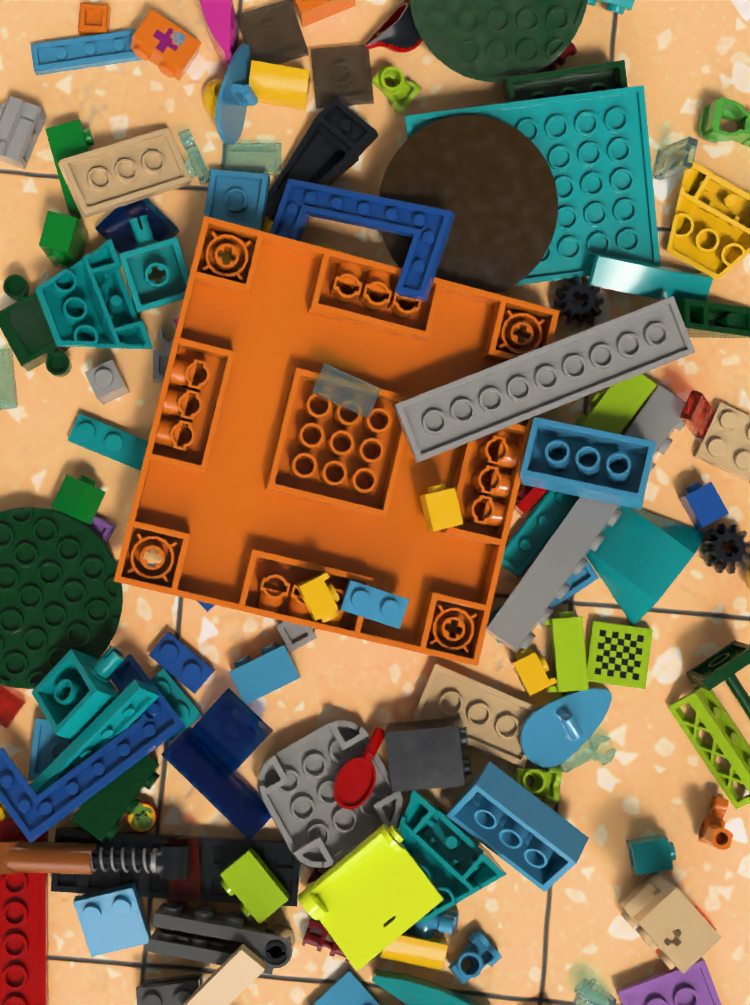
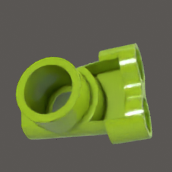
[371,64,422,115]
[513,767,562,804]

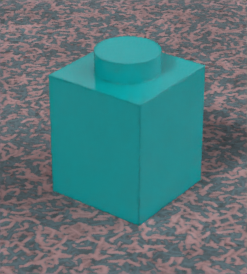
[626,835,676,875]

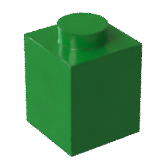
[51,474,106,525]

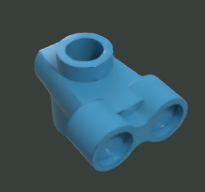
[411,909,459,938]
[448,929,502,984]

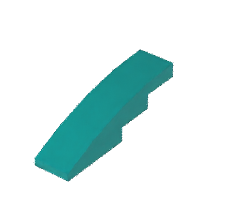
[588,254,713,301]
[372,969,480,1005]

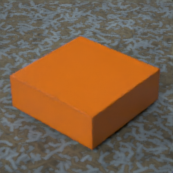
[78,3,111,35]

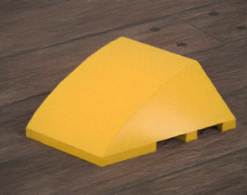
[666,158,750,281]

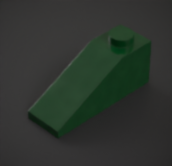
[676,298,750,338]

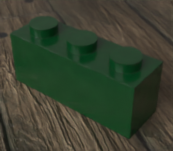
[72,756,160,843]

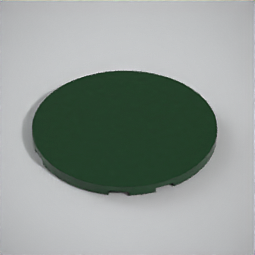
[409,0,588,82]
[0,507,123,689]

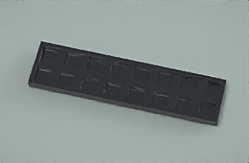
[51,827,300,907]

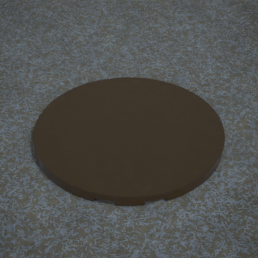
[379,115,558,294]

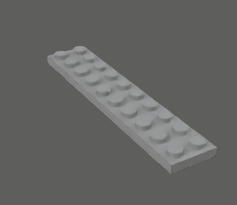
[393,296,695,463]

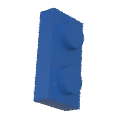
[149,632,215,694]

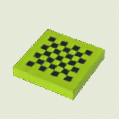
[586,621,653,689]

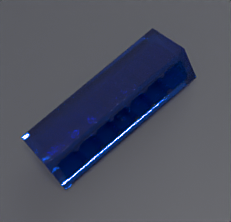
[161,726,271,841]

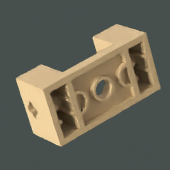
[619,872,722,974]

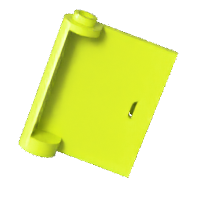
[298,824,444,971]

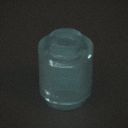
[573,978,617,1005]

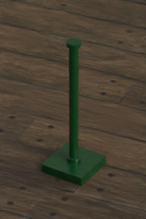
[685,640,750,719]

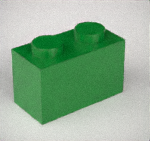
[39,211,89,269]

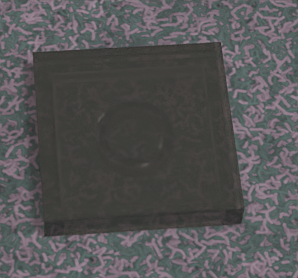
[236,0,309,65]
[311,44,374,109]

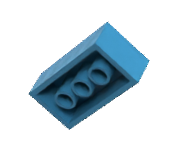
[520,417,656,510]
[446,761,589,892]

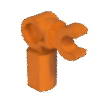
[698,795,733,850]

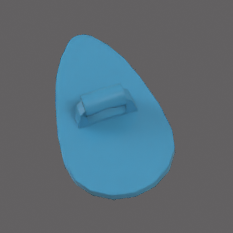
[216,44,258,144]
[520,688,612,767]

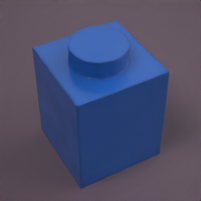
[679,481,729,530]

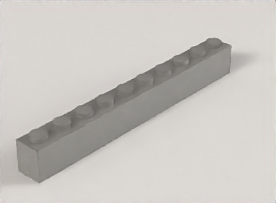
[486,385,690,653]

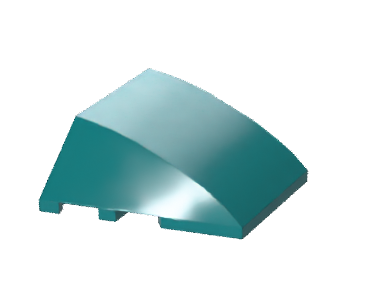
[35,238,153,349]
[586,506,706,626]
[398,790,506,924]

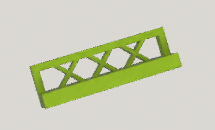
[668,686,750,809]

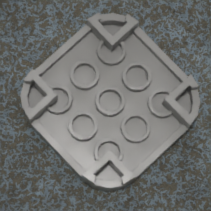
[257,720,403,868]

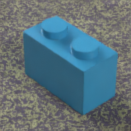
[229,642,301,705]

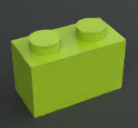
[220,846,290,924]

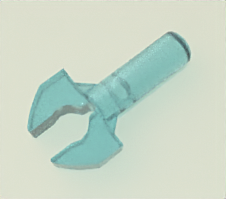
[560,734,617,773]

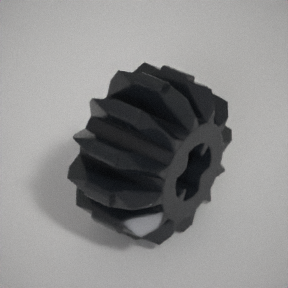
[552,276,604,328]
[700,523,750,574]

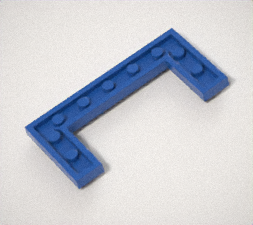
[270,179,455,302]
[0,654,185,843]

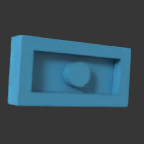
[340,580,409,629]

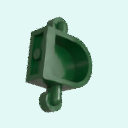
[0,274,72,377]

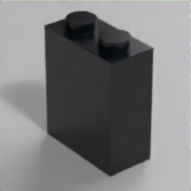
[385,717,472,792]

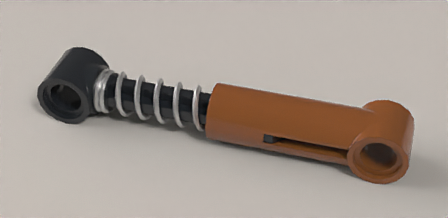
[0,838,191,880]

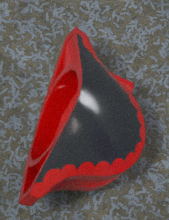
[364,0,422,53]

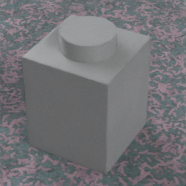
[85,359,130,405]

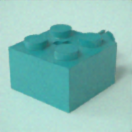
[118,215,189,314]
[31,645,126,740]

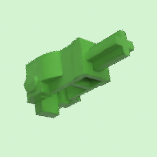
[696,97,750,147]

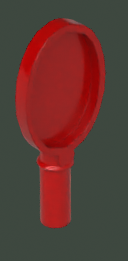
[332,727,385,810]

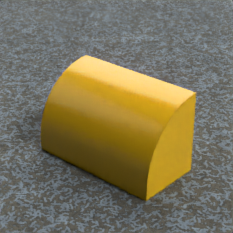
[249,60,311,111]
[380,930,448,971]

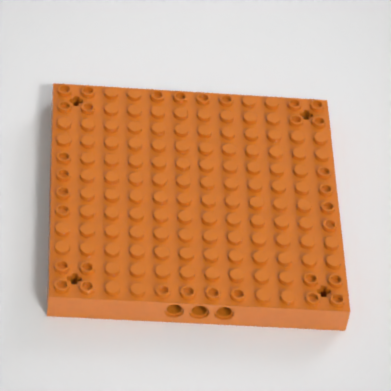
[114,216,560,666]

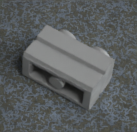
[0,96,47,170]

